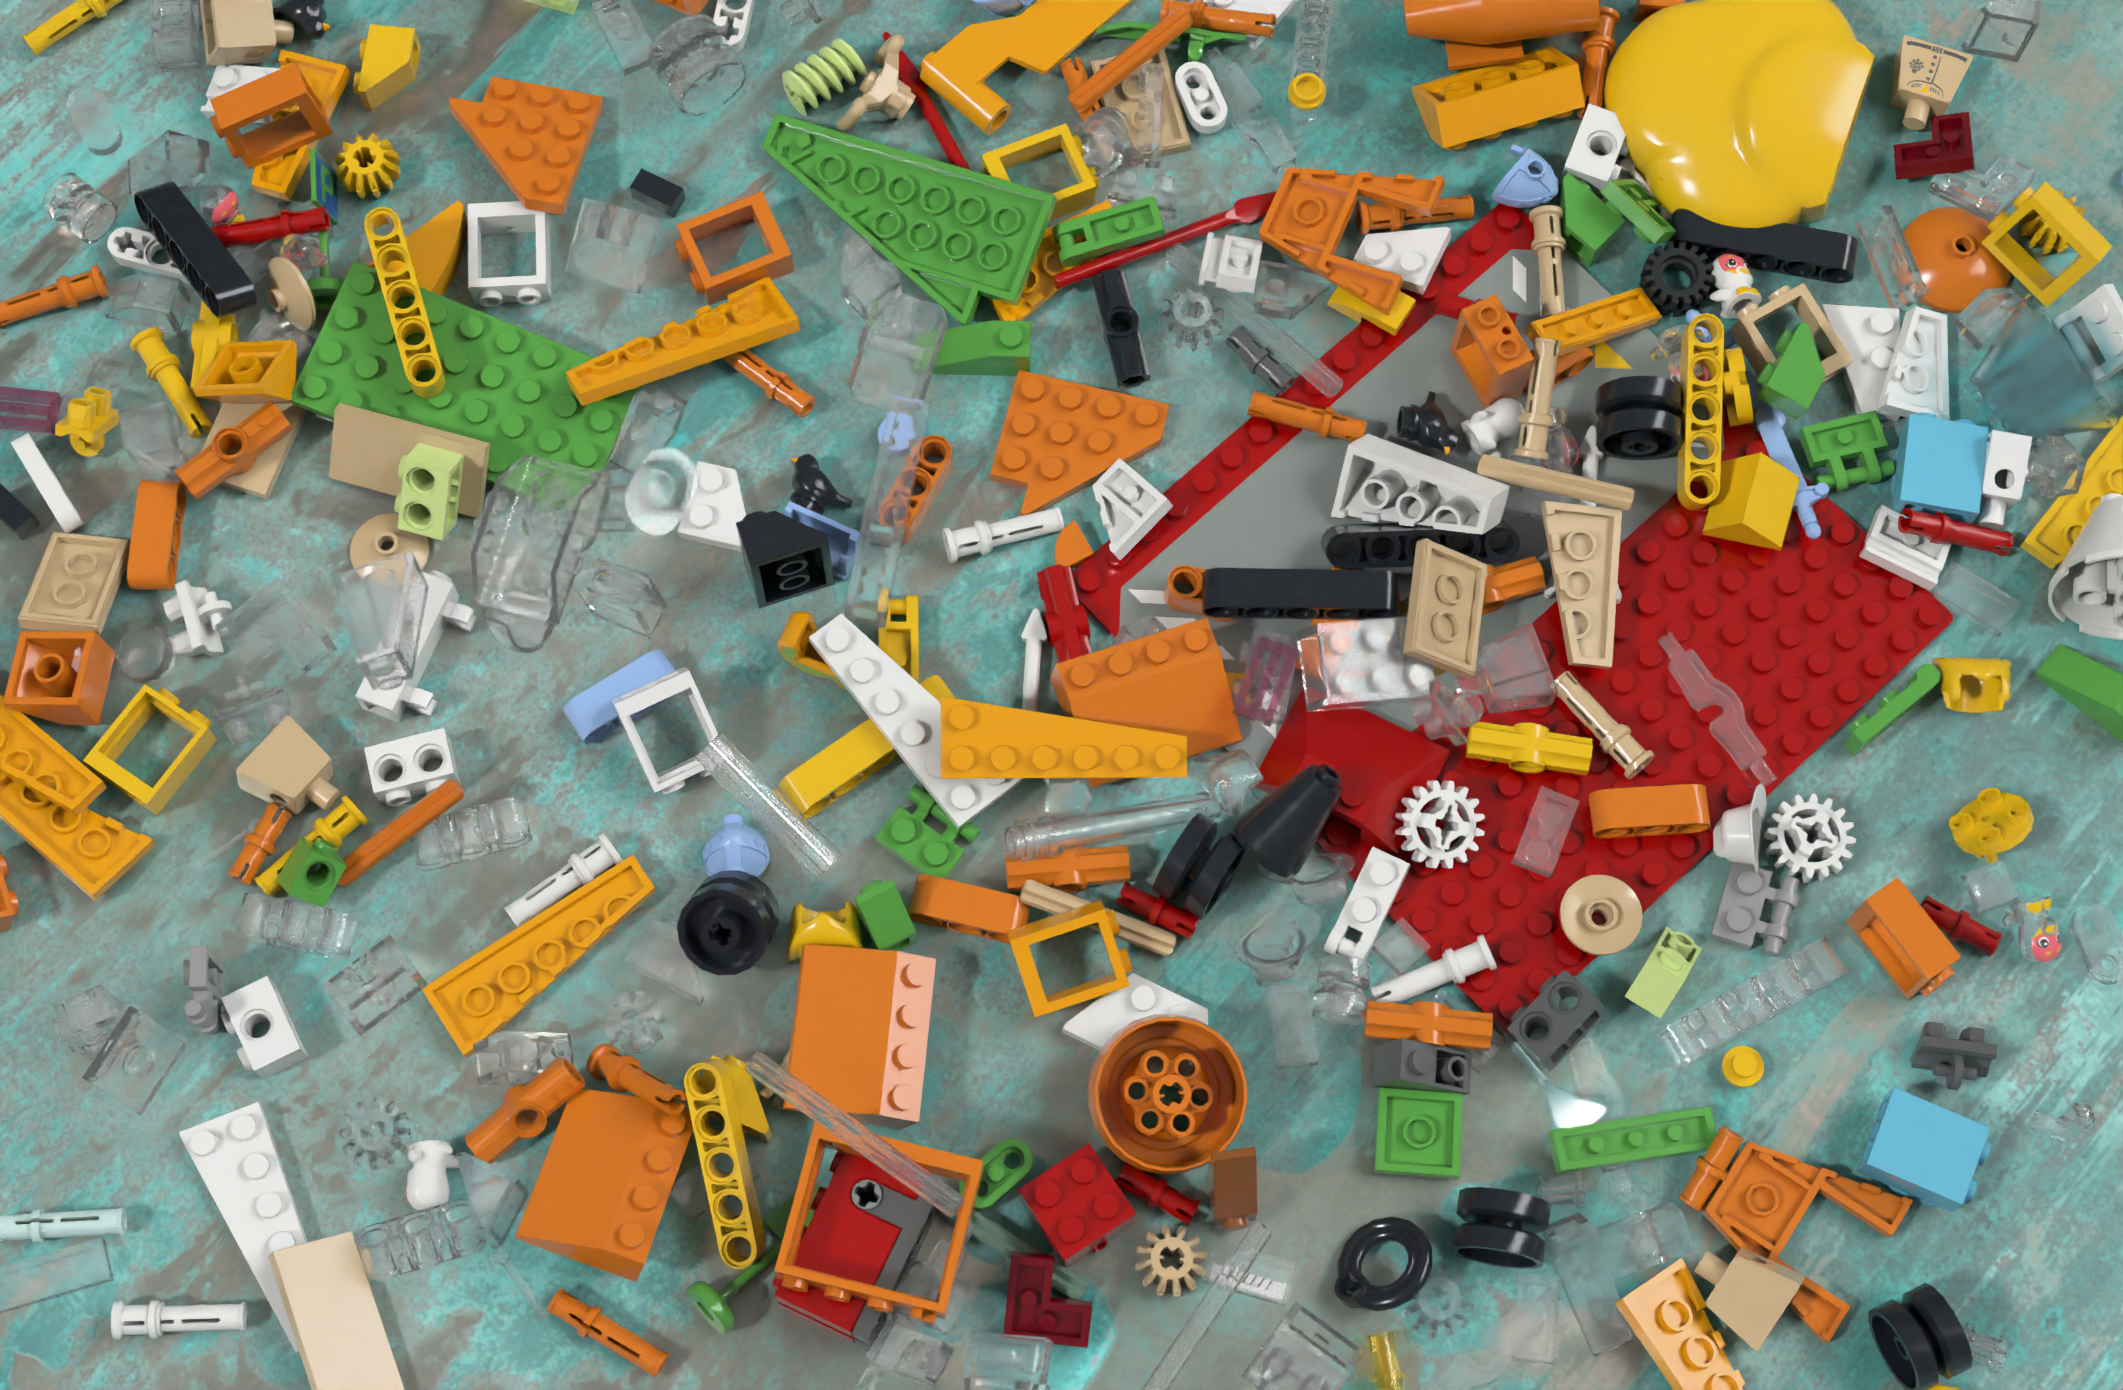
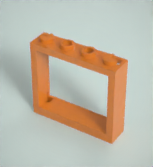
[774,1120,984,1324]

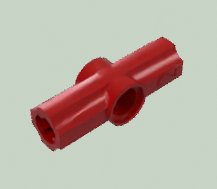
[1037,564,1092,663]

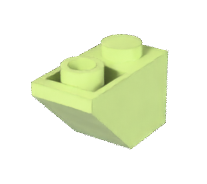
[1624,927,1702,1019]

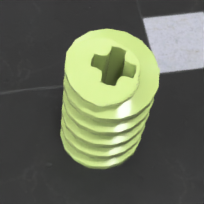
[782,38,868,116]

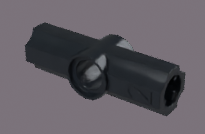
[1092,268,1151,388]

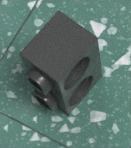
[1507,969,1607,1073]

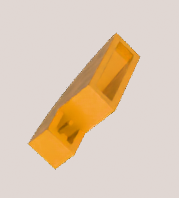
[367,200,468,297]

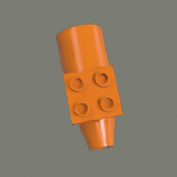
[1403,0,1600,71]

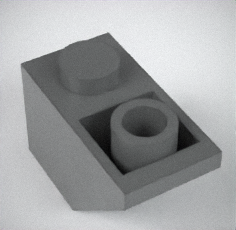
[1372,1038,1472,1095]

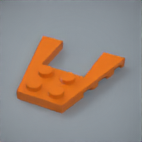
[1259,167,1445,316]
[1702,1141,1913,1344]

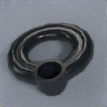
[1334,1216,1433,1312]

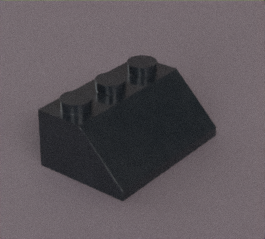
[736,510,835,608]

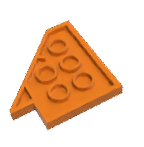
[449,76,603,215]
[990,370,1170,516]

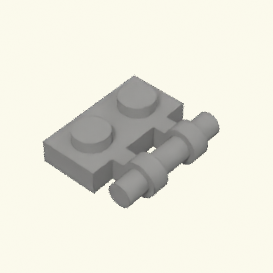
[1709,863,1799,957]
[183,945,226,1035]

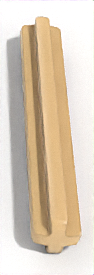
[1477,454,1635,510]
[1020,880,1176,956]

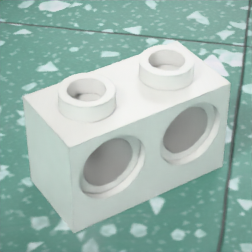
[364,728,461,806]

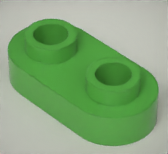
[959,1138,1033,1211]

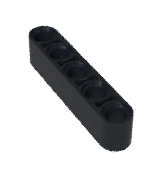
[134,181,257,318]
[1668,209,1858,283]
[1321,520,1520,568]
[1202,568,1400,620]

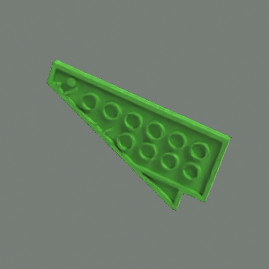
[762,113,1057,326]

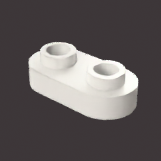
[1175,61,1227,134]

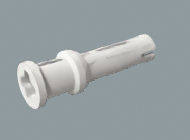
[942,506,1064,563]
[504,833,623,927]
[1370,934,1497,1004]
[111,1300,248,1340]

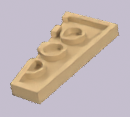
[1540,501,1622,669]

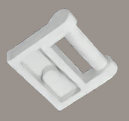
[2053,284,2123,387]

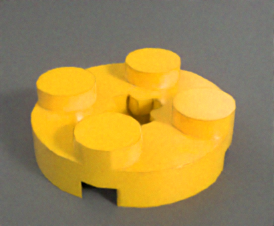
[1723,347,1753,427]

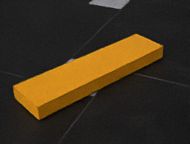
[1525,287,1662,357]

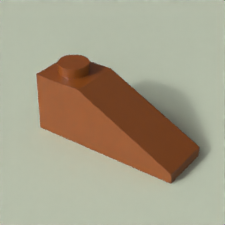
[1205,1147,1257,1231]

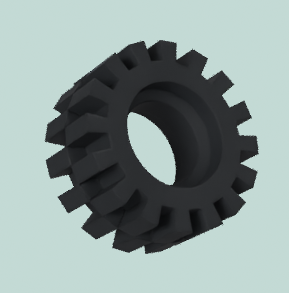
[1639,241,1714,317]

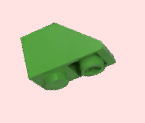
[1558,173,1626,267]
[1755,321,1825,420]
[855,879,917,951]

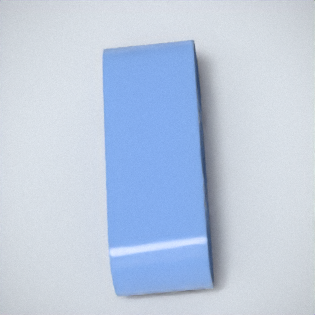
[563,649,676,745]

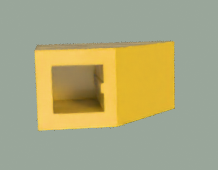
[354,24,421,110]

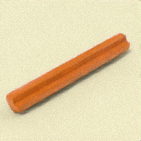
[1068,7,1193,113]
[337,779,465,886]

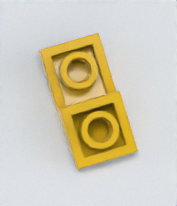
[1327,287,1416,336]

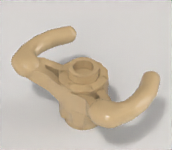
[836,34,916,132]

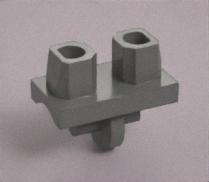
[1911,1021,1997,1090]

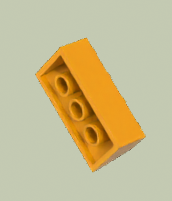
[1411,45,1585,150]

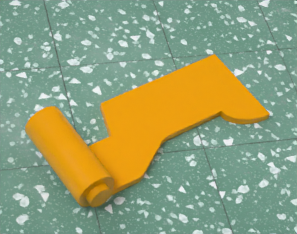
[920,0,1134,135]

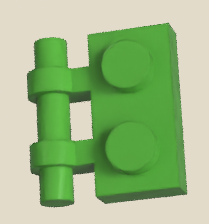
[1798,410,1895,492]
[875,784,982,879]

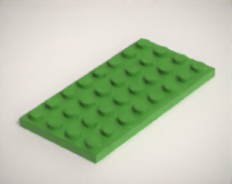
[290,260,642,521]

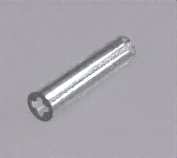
[695,732,842,880]

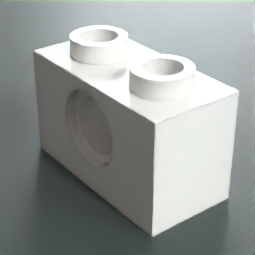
[1559,104,1629,199]
[220,976,309,1080]

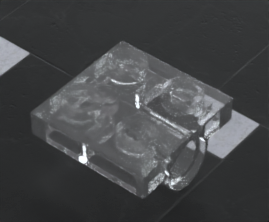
[564,197,660,294]

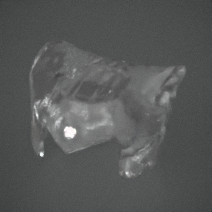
[1073,106,1144,178]
[1191,749,1266,817]

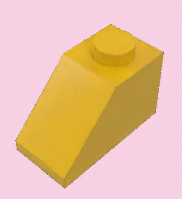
[700,1055,772,1143]

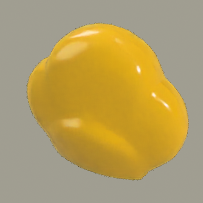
[1604,0,1875,228]

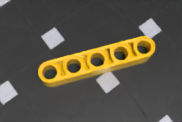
[364,207,445,398]
[1677,313,1724,511]
[778,675,956,820]
[684,1059,766,1269]

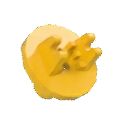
[1949,788,2034,865]

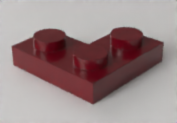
[1893,112,1975,180]
[1003,1251,1093,1348]

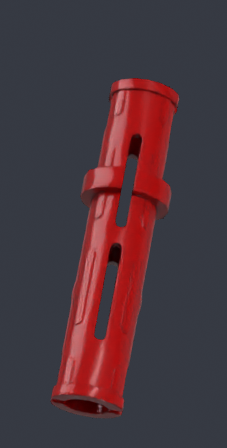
[211,206,331,249]
[1898,508,2013,556]

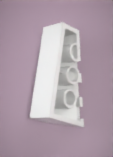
[1331,434,1510,535]

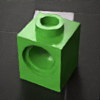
[276,837,347,908]

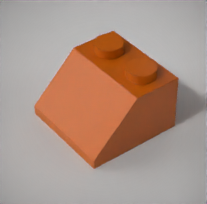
[2,631,116,726]

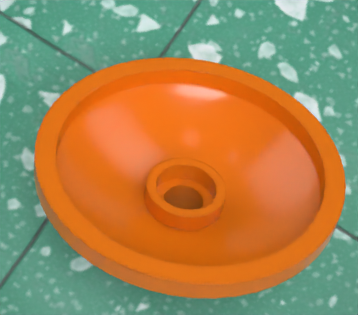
[1896,207,2011,314]

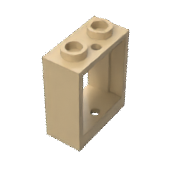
[1729,283,1853,383]

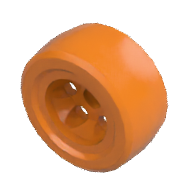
[1087,1014,1248,1174]

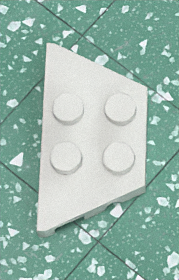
[1062,973,1208,1101]

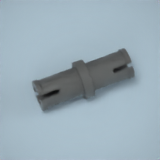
[1225,325,1296,396]

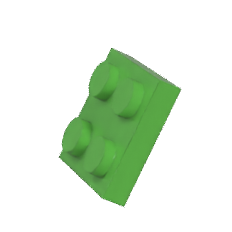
[1374,1087,1463,1180]

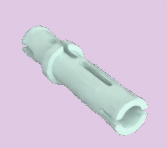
[0,1207,127,1243]

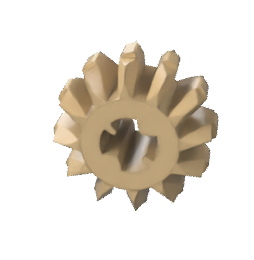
[1135,1225,1207,1299]

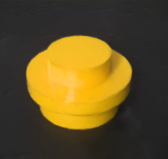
[1288,73,1326,111]
[1721,1046,1764,1088]

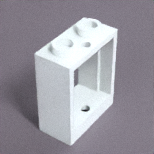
[468,201,551,307]
[611,666,729,794]

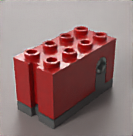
[772,1151,946,1352]

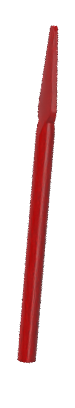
[882,32,971,170]
[1052,191,1277,290]

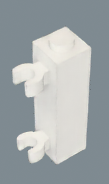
[355,570,477,723]

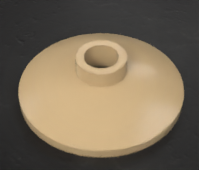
[267,256,316,331]
[350,513,430,588]
[1559,875,1643,956]

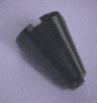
[1232,764,1342,878]

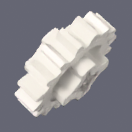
[1395,780,1485,869]
[1764,793,1856,883]

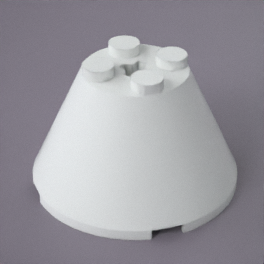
[2048,493,2123,640]

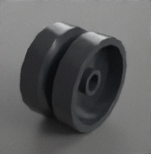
[1595,376,1684,460]
[1152,813,1248,920]
[677,870,780,975]
[1451,1187,1551,1269]
[1868,1283,1973,1390]

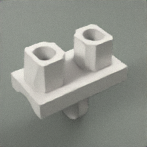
[163,580,233,658]

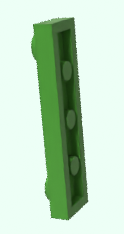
[1547,1106,1717,1174]

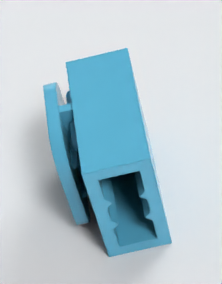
[1891,412,1989,524]
[1856,1087,1991,1212]

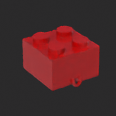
[1018,1143,1136,1267]

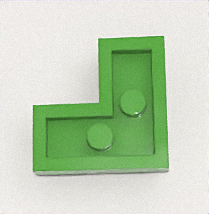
[1600,179,1676,244]

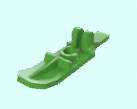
[1096,21,1246,62]

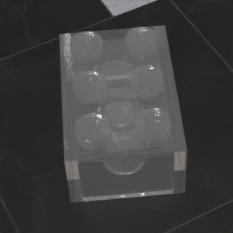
[1296,617,1437,712]

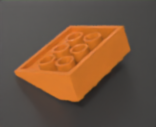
[1050,617,1242,789]
[783,944,936,1130]
[515,1089,693,1282]

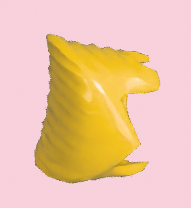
[1932,656,2011,713]
[786,901,863,962]

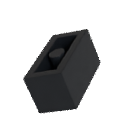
[630,168,685,218]
[0,484,40,540]

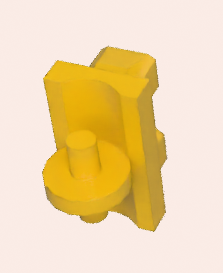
[55,387,122,457]

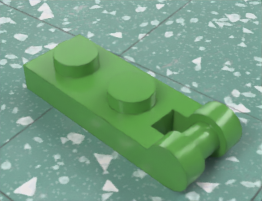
[1051,195,1165,267]
[1843,664,1940,756]

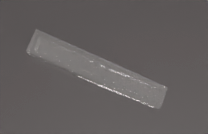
[844,395,931,628]

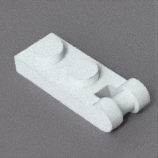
[1324,847,1411,968]

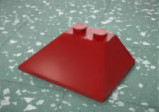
[1251,682,1451,856]

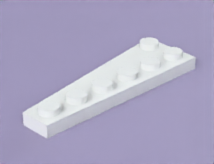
[809,614,1022,830]
[179,1102,308,1355]

